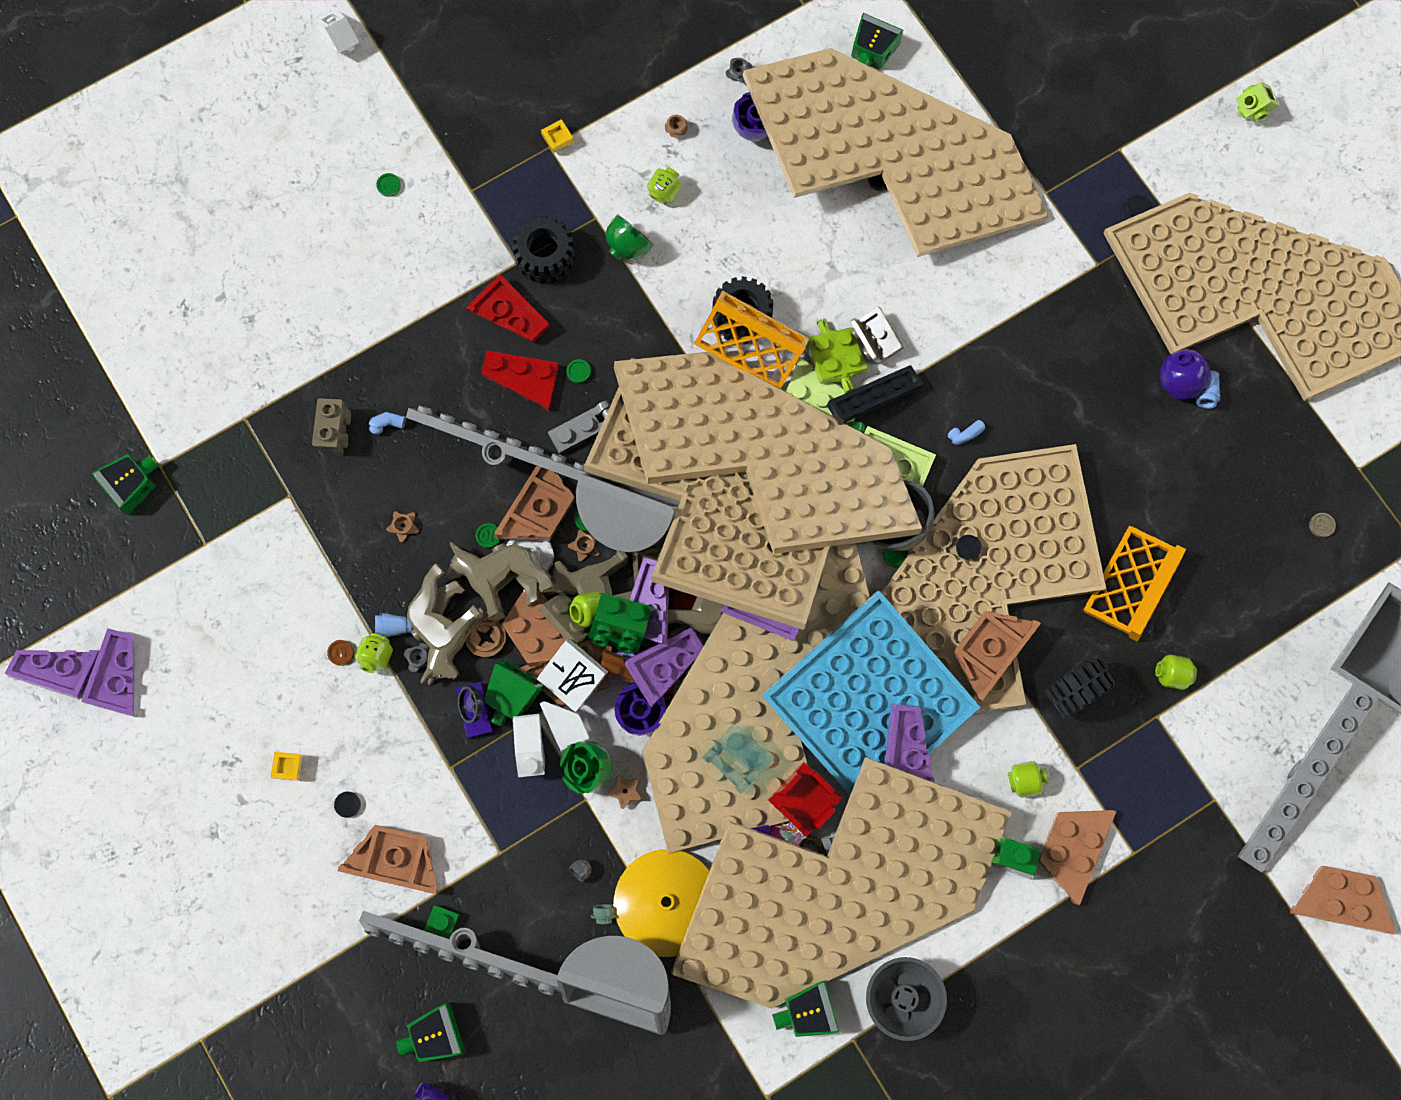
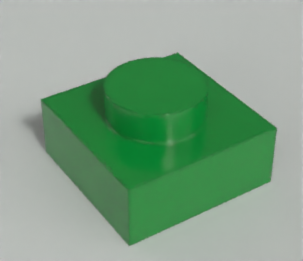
[424,905,460,939]

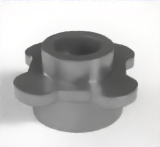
[726,58,752,83]
[404,643,429,673]

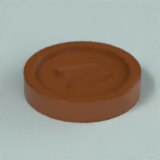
[327,640,354,666]

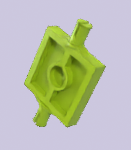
[806,318,868,393]

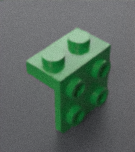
[588,593,652,654]

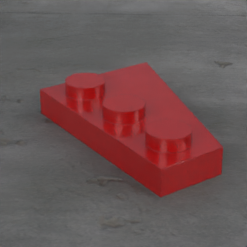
[466,274,551,343]
[481,350,559,411]

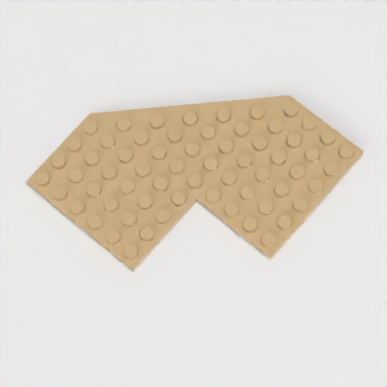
[743,48,1048,257]
[1103,193,1401,401]
[614,352,922,554]
[584,358,830,630]
[881,444,1106,713]
[642,543,870,853]
[671,757,1011,1009]

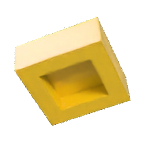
[541,119,574,153]
[271,752,303,781]

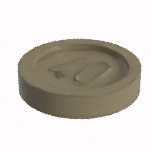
[1309,513,1336,538]

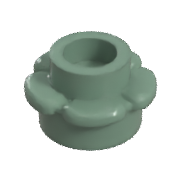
[591,904,617,924]

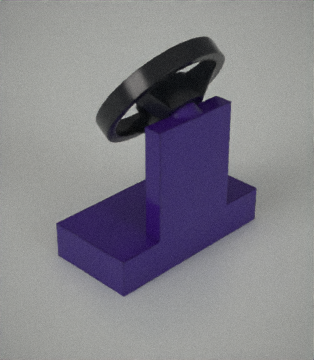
[456,682,493,739]

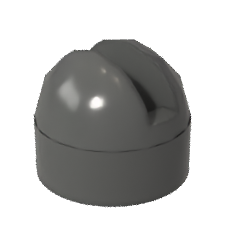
[569,859,591,883]

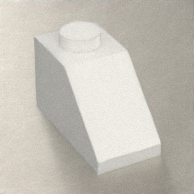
[316,10,359,54]
[540,701,592,752]
[513,714,545,777]

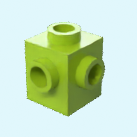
[1236,82,1280,121]

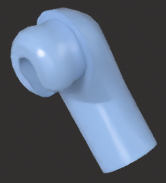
[369,412,406,434]
[948,420,985,445]

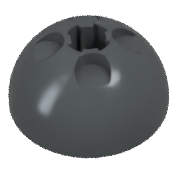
[871,480,934,551]
[866,957,947,1041]

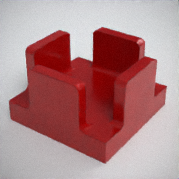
[768,762,842,837]

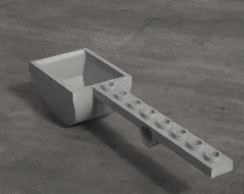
[406,405,680,552]
[1237,582,1401,873]
[359,911,671,1035]

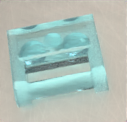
[702,723,773,794]

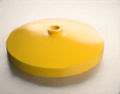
[614,849,709,957]

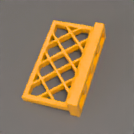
[694,291,809,389]
[1083,525,1186,642]

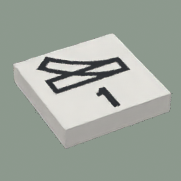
[537,639,608,712]

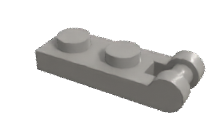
[548,400,611,455]

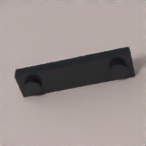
[827,365,923,425]

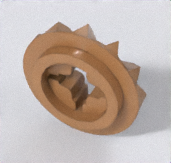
[466,619,506,658]

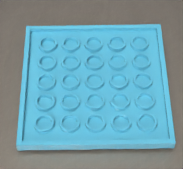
[761,591,980,795]

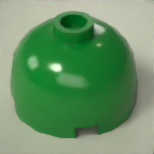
[606,214,653,261]
[560,741,613,794]

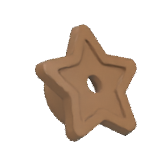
[386,511,419,542]
[568,530,599,562]
[608,775,641,809]

